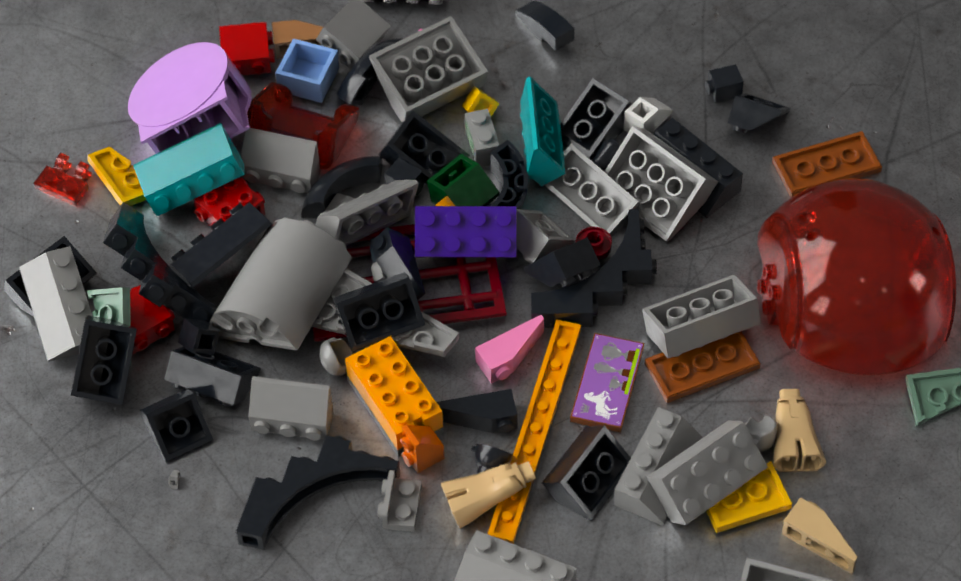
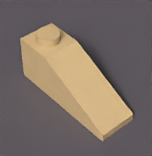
[782,497,857,574]

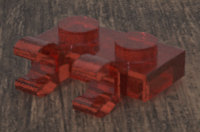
[33,153,92,207]

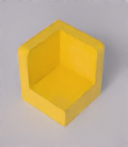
[462,86,500,117]

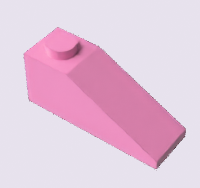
[475,315,544,384]

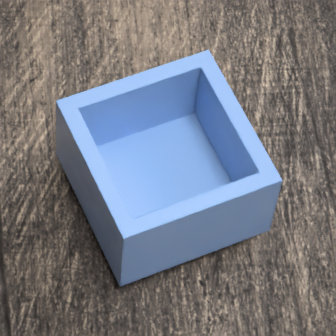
[275,38,339,103]

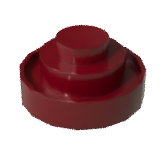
[575,226,612,260]

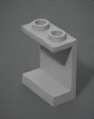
[316,0,391,69]

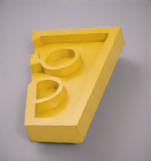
[88,147,146,206]
[707,461,792,533]

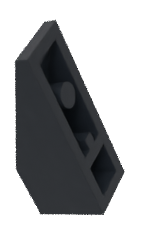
[371,227,426,301]
[436,389,518,433]

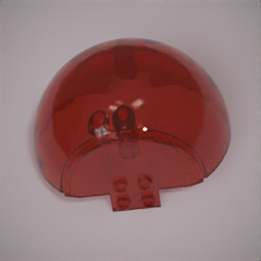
[757,178,957,375]

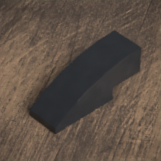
[515,1,575,51]

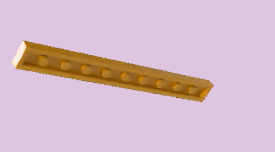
[487,319,581,544]

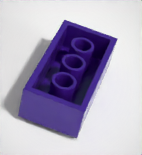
[415,206,517,258]

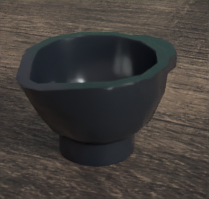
[471,444,513,474]

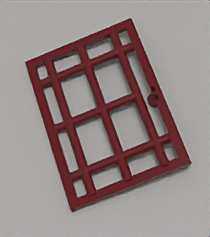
[313,224,507,342]

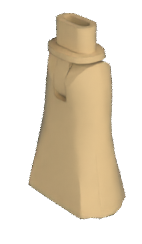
[773,389,826,472]
[441,461,536,529]

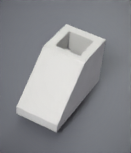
[624,97,673,133]

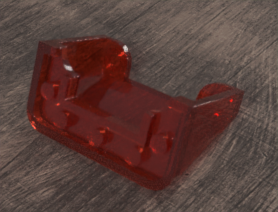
[244,82,360,170]

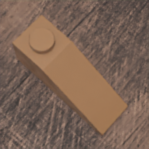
[272,20,323,59]

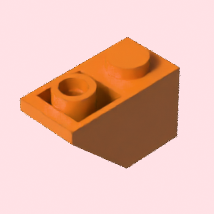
[400,424,445,473]

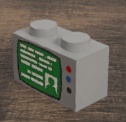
[464,109,500,167]

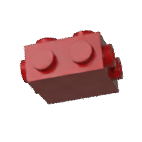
[219,22,275,76]
[194,177,266,226]
[130,285,175,355]

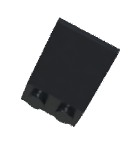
[560,78,632,160]
[378,111,470,184]

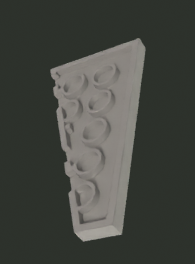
[311,269,460,357]

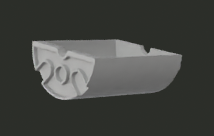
[210,217,352,350]

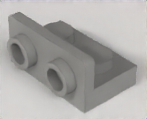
[378,470,422,532]

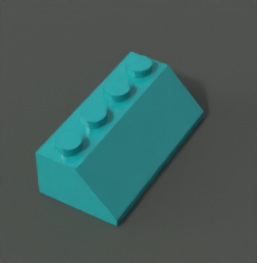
[520,76,566,186]
[134,123,244,216]

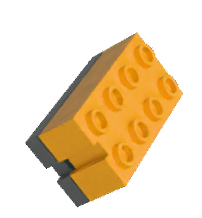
[345,336,444,456]

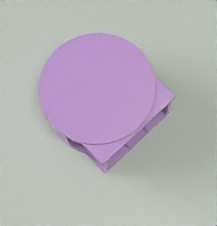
[128,42,252,154]

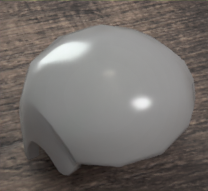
[320,337,353,376]
[745,415,777,452]

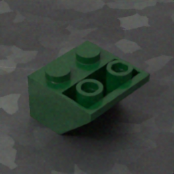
[427,154,500,206]

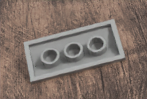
[545,144,639,236]

